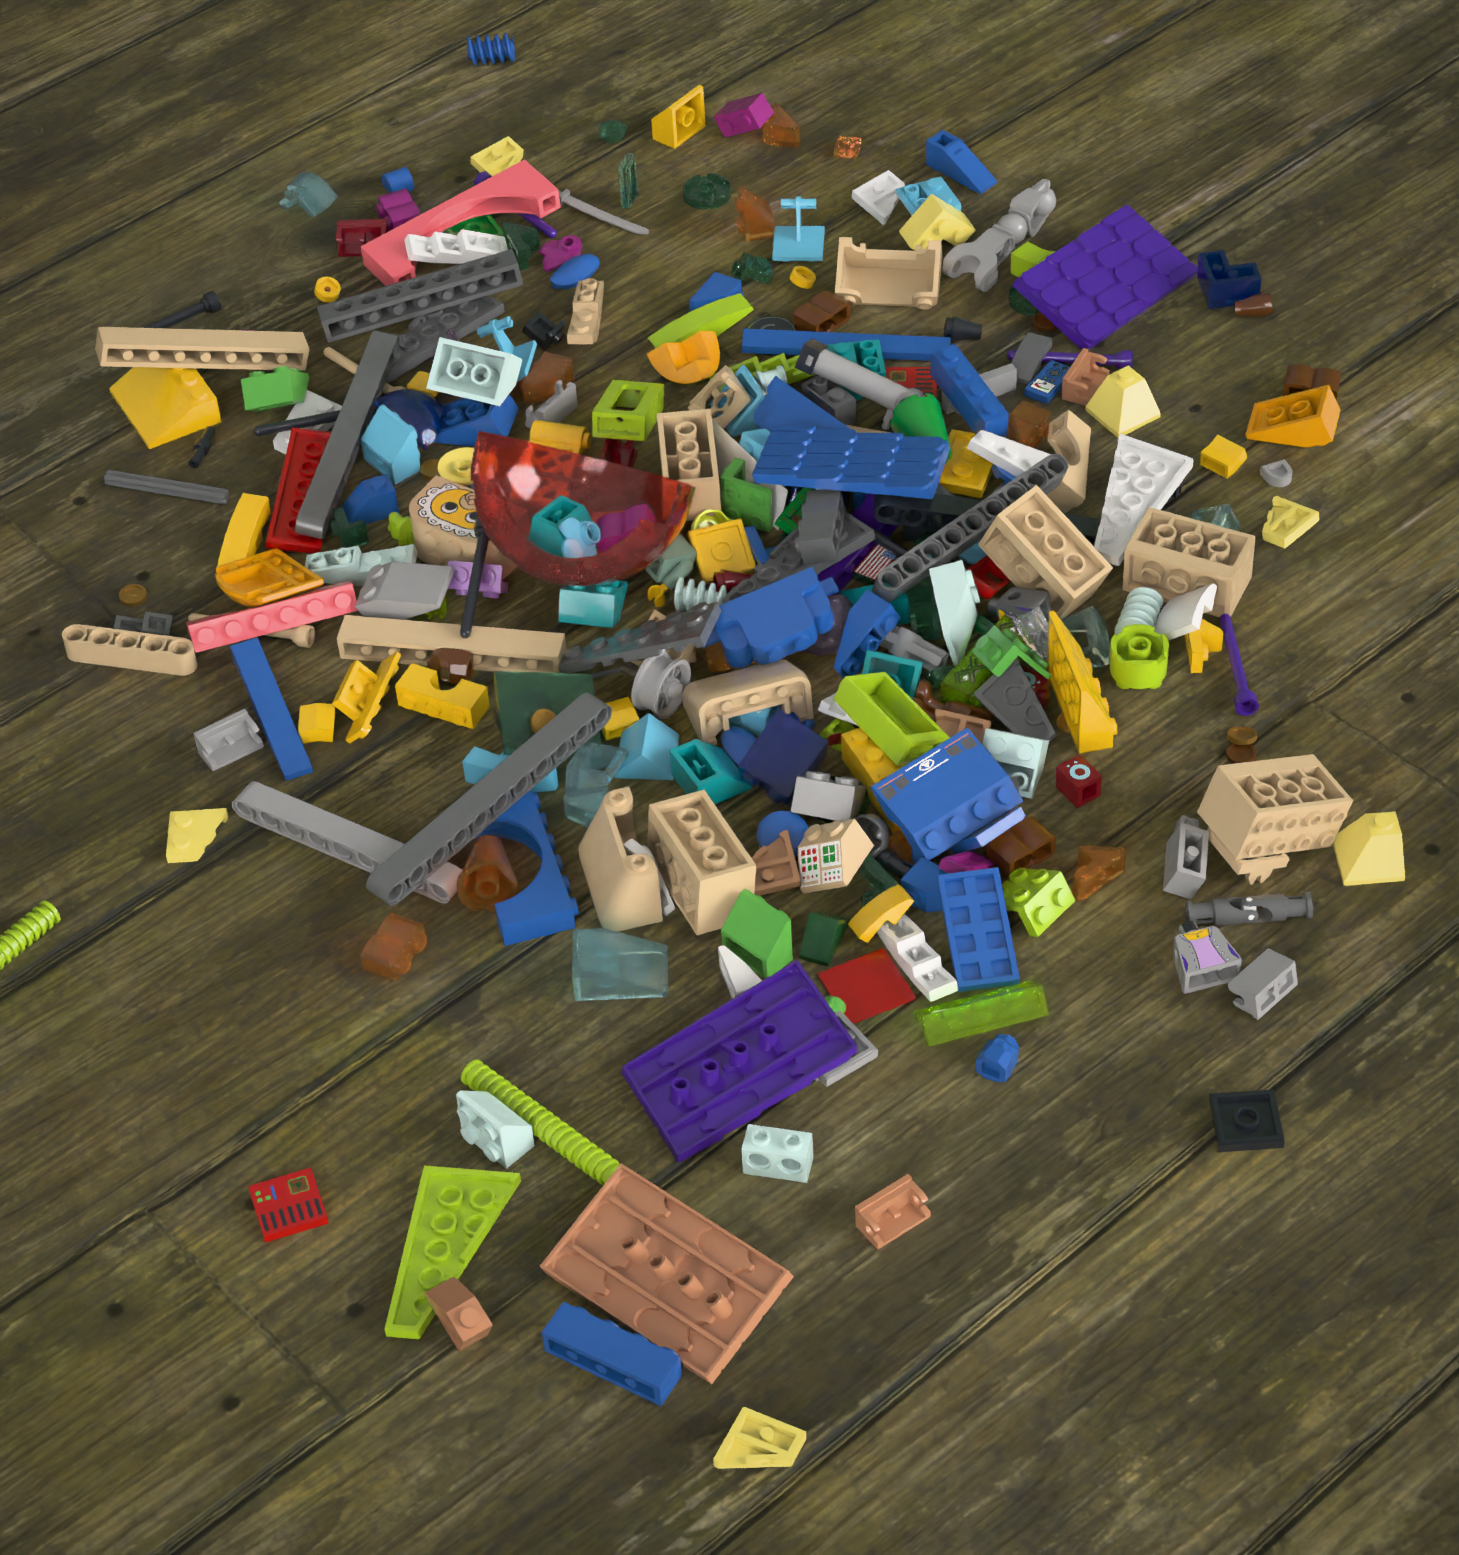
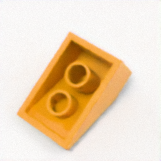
[1245,385,1341,448]

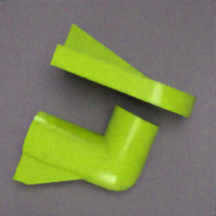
[388,512,414,546]

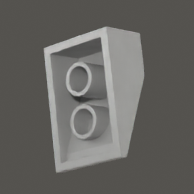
[355,561,455,620]

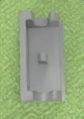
[525,380,578,429]
[194,709,264,771]
[1228,948,1298,1020]

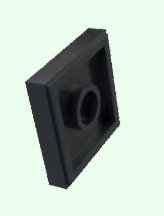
[1209,1089,1285,1152]

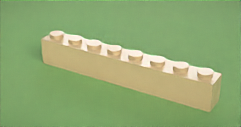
[95,327,309,371]
[337,615,567,677]

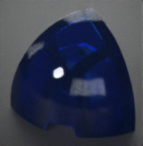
[373,389,447,450]

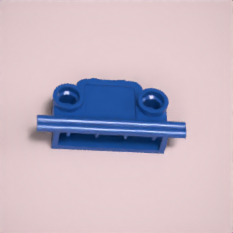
[754,376,850,432]
[702,567,839,668]

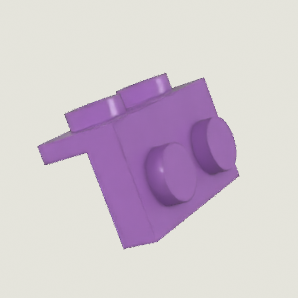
[448,561,509,598]

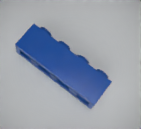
[930,344,1009,437]
[542,1302,682,1406]

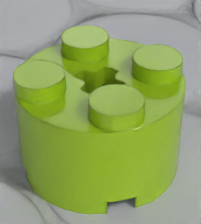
[1109,624,1169,689]

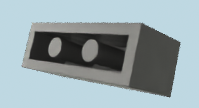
[795,489,846,564]

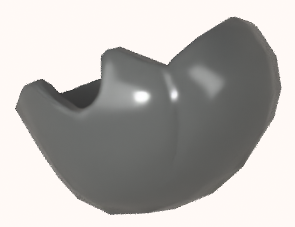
[855,813,889,862]

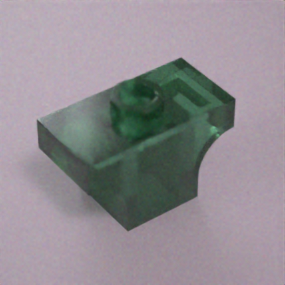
[906,585,940,640]

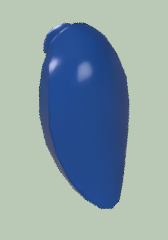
[550,254,600,290]
[721,727,767,776]

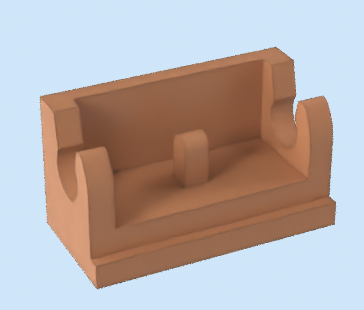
[1062,348,1109,406]
[855,1174,931,1250]

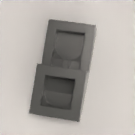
[1011,332,1052,384]
[113,611,173,636]

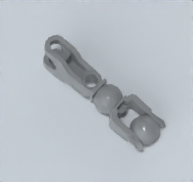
[942,179,1056,292]

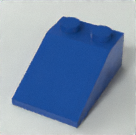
[424,394,519,448]

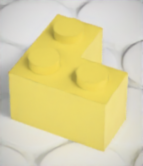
[899,194,976,251]

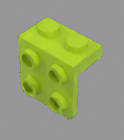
[1002,868,1076,937]

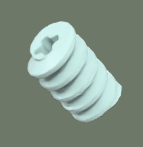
[674,577,735,613]
[1115,587,1163,635]

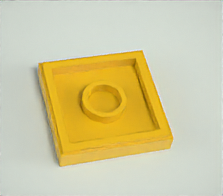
[687,518,756,585]

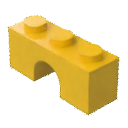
[395,663,490,729]

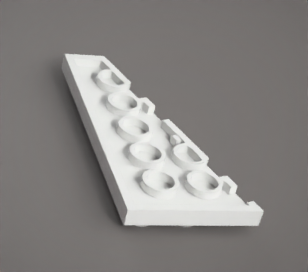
[1094,433,1193,566]

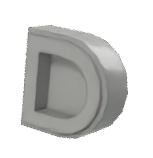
[1260,459,1293,487]

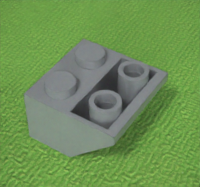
[791,771,867,821]

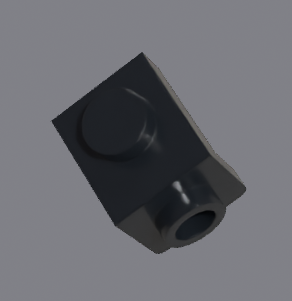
[522,312,567,350]

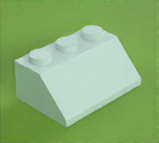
[426,337,522,406]

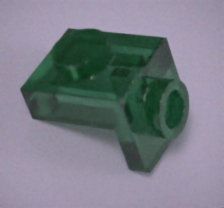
[731,252,773,284]
[329,507,369,548]

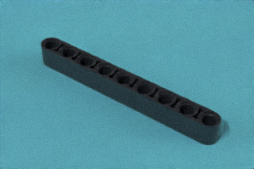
[874,493,1101,546]

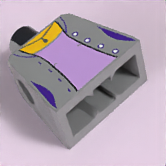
[1173,921,1242,994]

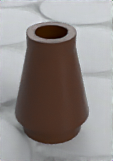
[1234,291,1273,317]

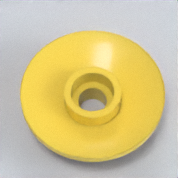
[438,447,491,485]

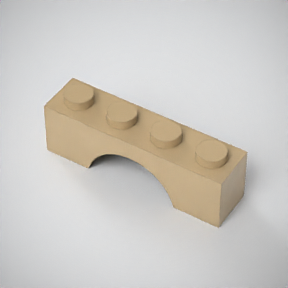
[1046,410,1091,513]

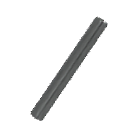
[104,470,230,504]

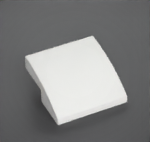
[1154,583,1217,640]

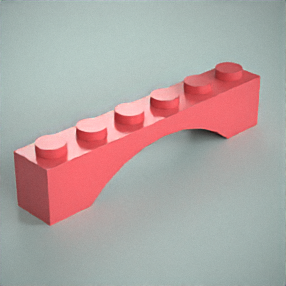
[186,581,358,653]

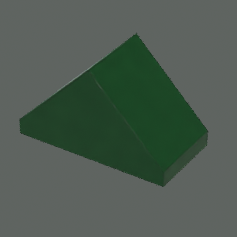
[799,911,850,967]

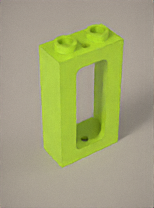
[592,380,664,441]
[833,672,950,766]

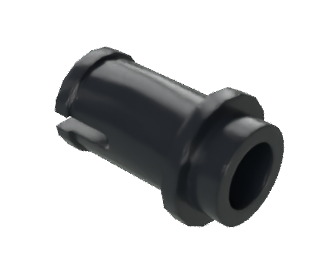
[877,850,913,879]

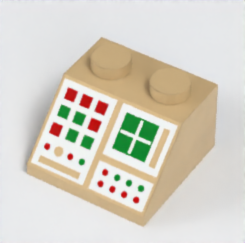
[798,818,874,894]

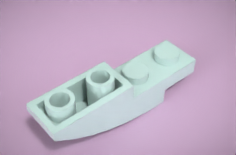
[305,544,418,586]

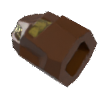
[427,648,474,684]

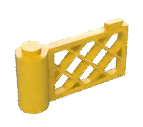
[506,420,592,508]

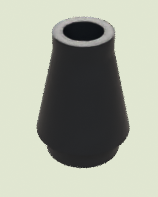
[944,315,982,341]

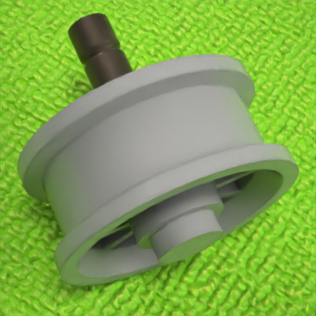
[620,652,691,719]

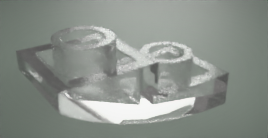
[1012,607,1048,663]

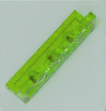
[913,980,1049,1046]

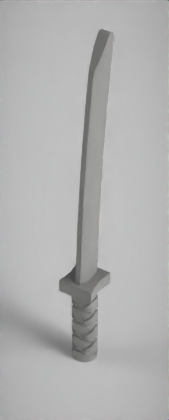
[558,189,649,234]

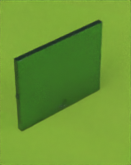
[493,671,603,757]

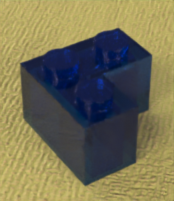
[1197,250,1262,309]

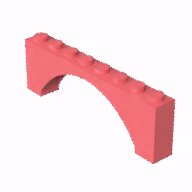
[361,159,561,286]

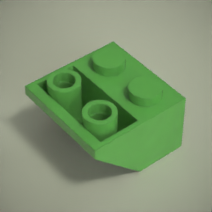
[241,366,309,412]
[721,889,793,979]

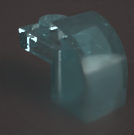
[279,172,338,218]

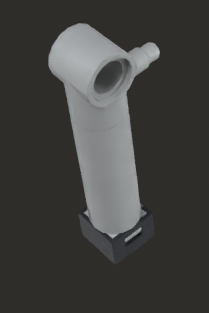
[795,339,925,430]

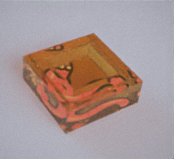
[834,136,862,159]

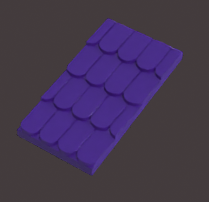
[1012,204,1199,350]
[622,960,857,1163]

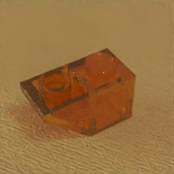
[735,186,775,242]
[521,352,575,405]
[1009,400,1051,449]

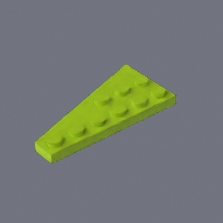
[385,1165,521,1339]

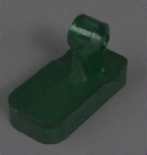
[858,854,898,907]

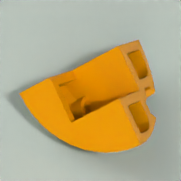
[647,331,720,384]

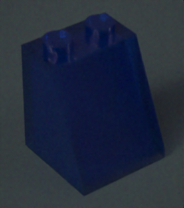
[738,709,828,805]

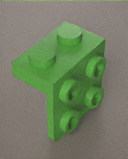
[720,457,773,532]
[972,625,1052,680]

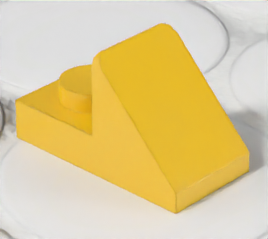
[1184,619,1223,673]

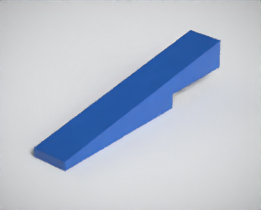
[230,638,313,781]

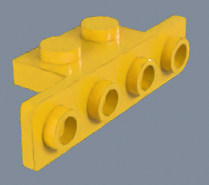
[332,651,401,744]

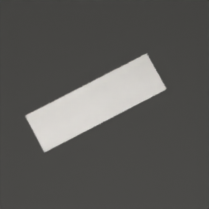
[712,419,788,530]

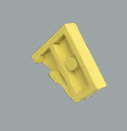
[471,136,523,176]
[1262,496,1319,549]
[166,808,228,863]
[713,1407,806,1469]

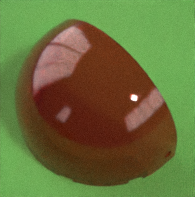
[471,431,696,586]

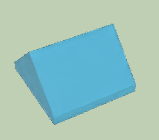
[710,365,766,436]
[615,713,680,780]

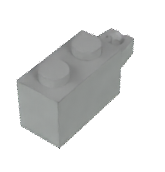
[1163,815,1209,899]

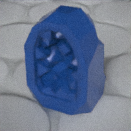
[976,1034,1019,1082]

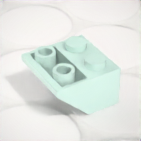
[982,728,1049,799]
[456,1091,535,1169]

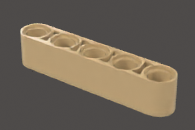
[62,624,198,676]

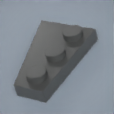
[973,658,1056,742]

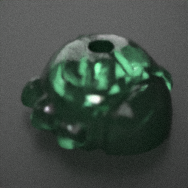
[599,120,628,143]
[924,665,956,689]

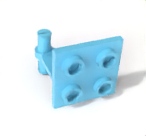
[772,196,825,262]
[477,316,537,381]

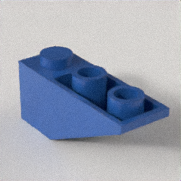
[926,130,997,194]
[834,590,901,679]

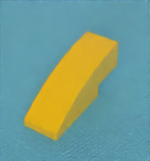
[217,493,271,566]

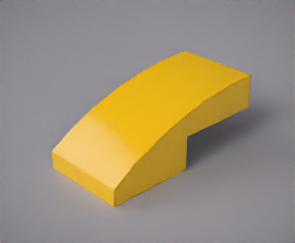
[848,884,914,943]

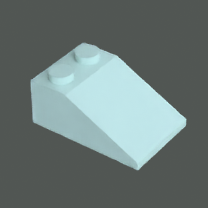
[929,560,980,668]

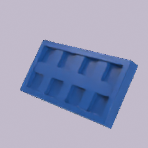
[937,867,1020,992]

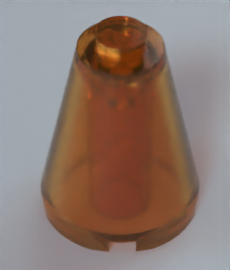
[457,835,518,913]

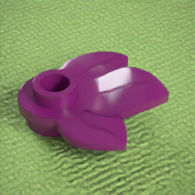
[539,235,583,272]

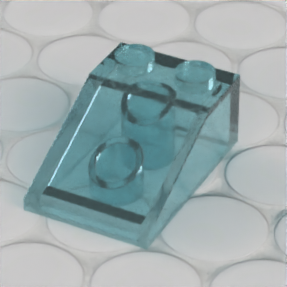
[572,928,668,1001]

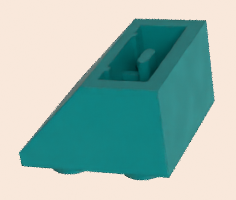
[827,339,886,400]
[527,495,598,567]
[558,573,628,628]
[669,739,751,804]

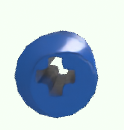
[467,33,515,66]

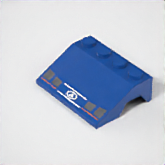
[870,728,1023,864]

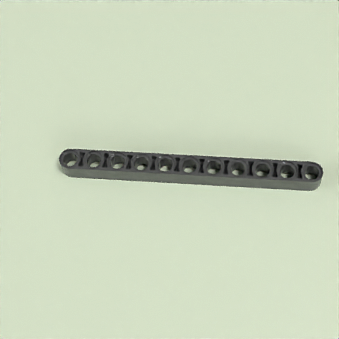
[295,330,400,539]
[366,692,612,906]

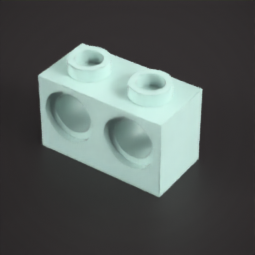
[741,1124,813,1183]

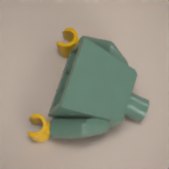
[616,530,696,607]

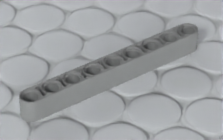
[232,781,466,903]

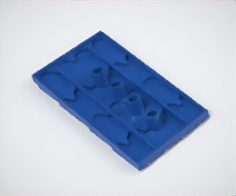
[752,425,950,499]

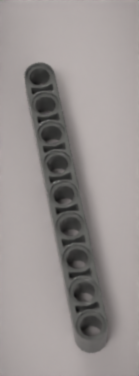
[872,454,1069,603]

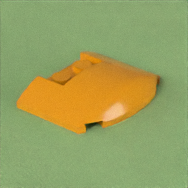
[215,548,324,607]

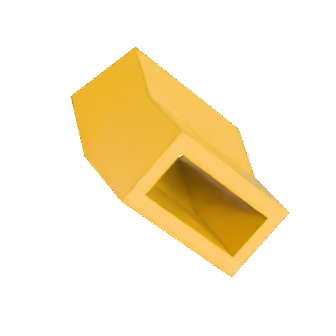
[1200,435,1247,479]
[601,697,639,741]
[298,703,335,744]

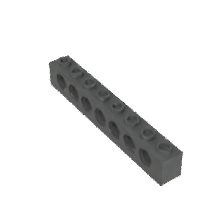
[317,249,524,343]

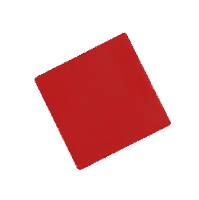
[818,948,917,1024]

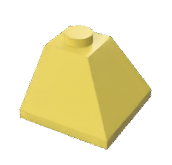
[1085,366,1161,438]
[1333,811,1405,886]

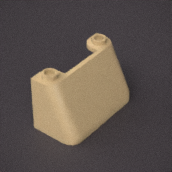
[835,237,943,310]
[682,659,814,745]
[578,787,663,932]

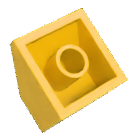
[651,84,706,149]

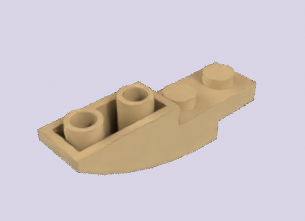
[567,278,604,344]

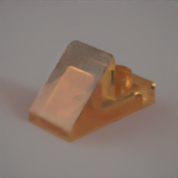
[763,103,800,148]
[1072,846,1126,901]

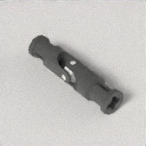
[1185,892,1313,926]

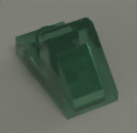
[502,222,540,271]

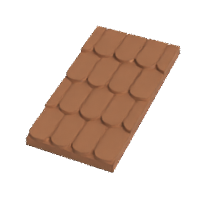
[539,1163,794,1384]

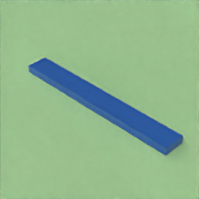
[742,329,951,361]

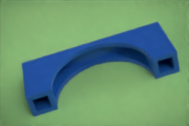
[475,790,579,946]

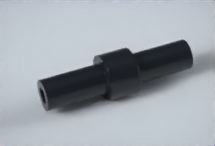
[188,426,216,468]

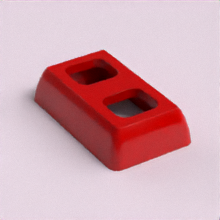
[966,555,1012,600]

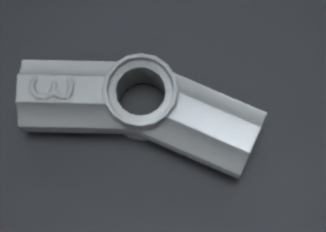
[879,626,950,675]

